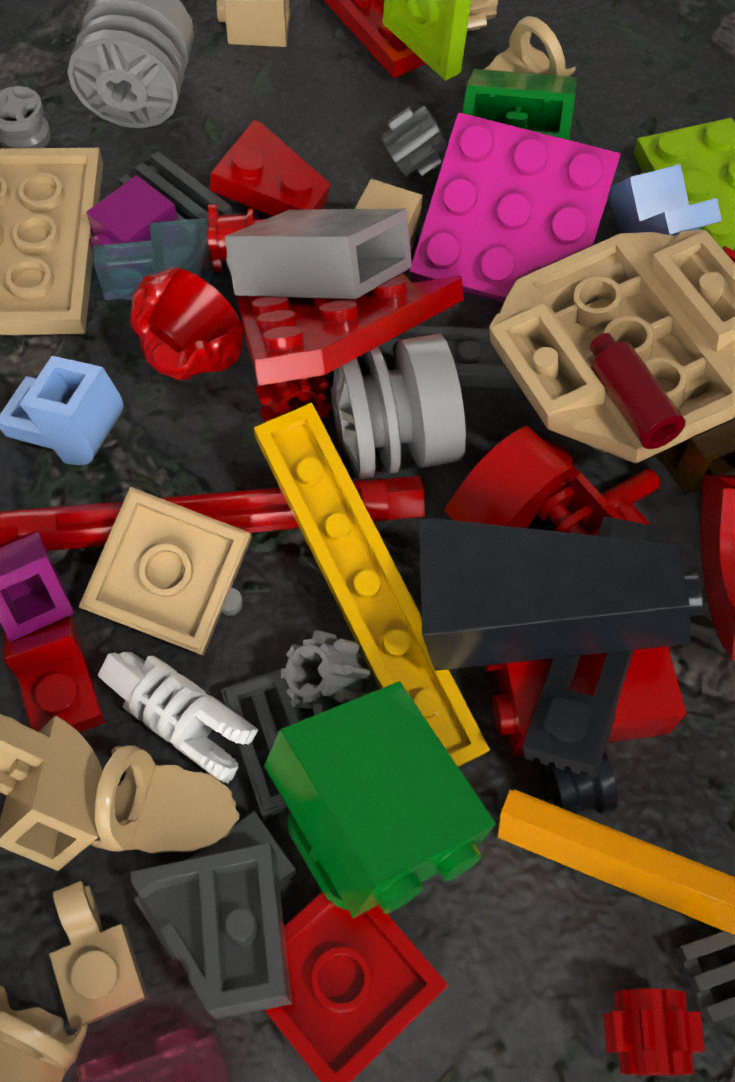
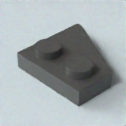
[131,843,292,1019]

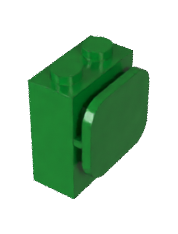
[264,681,496,918]

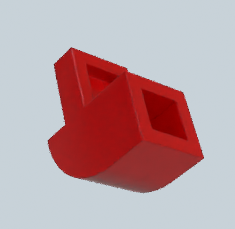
[444,426,581,528]

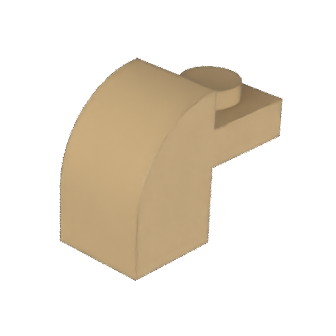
[0,714,103,871]

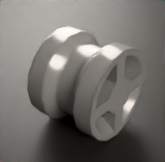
[0,86,51,148]

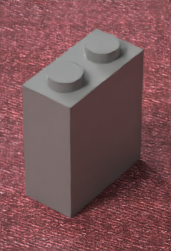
[225,208,412,299]

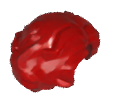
[130,267,243,380]

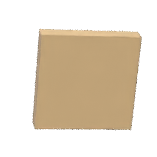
[79,487,252,656]

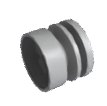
[67,0,195,129]
[331,333,466,479]

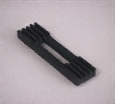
[522,516,670,779]

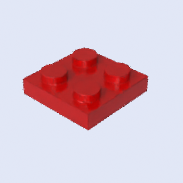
[264,892,449,1082]

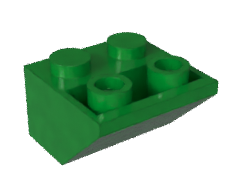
[462,69,577,140]

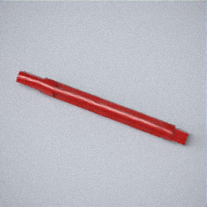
[0,476,425,551]

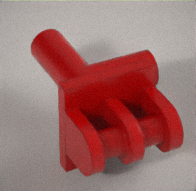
[537,469,660,536]

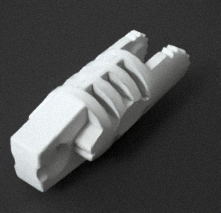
[98,652,258,783]

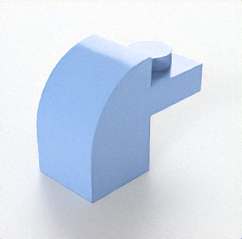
[609,164,722,236]
[0,356,123,465]

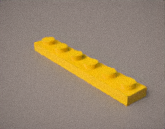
[254,403,490,767]

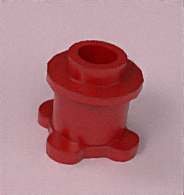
[208,204,265,273]

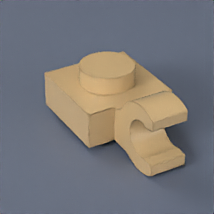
[49,881,149,1029]

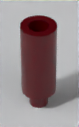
[589,333,686,449]

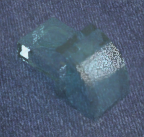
[93,218,213,301]

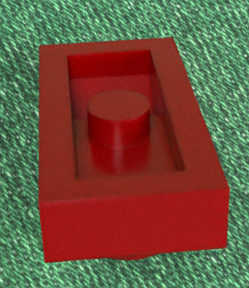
[3,614,106,733]

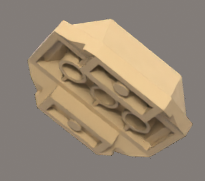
[489,230,735,463]

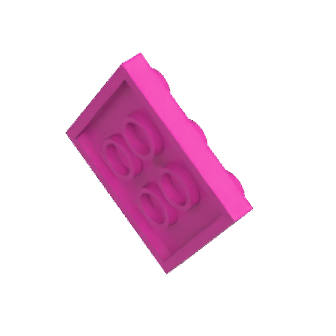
[409,112,621,303]

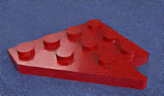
[236,272,464,386]

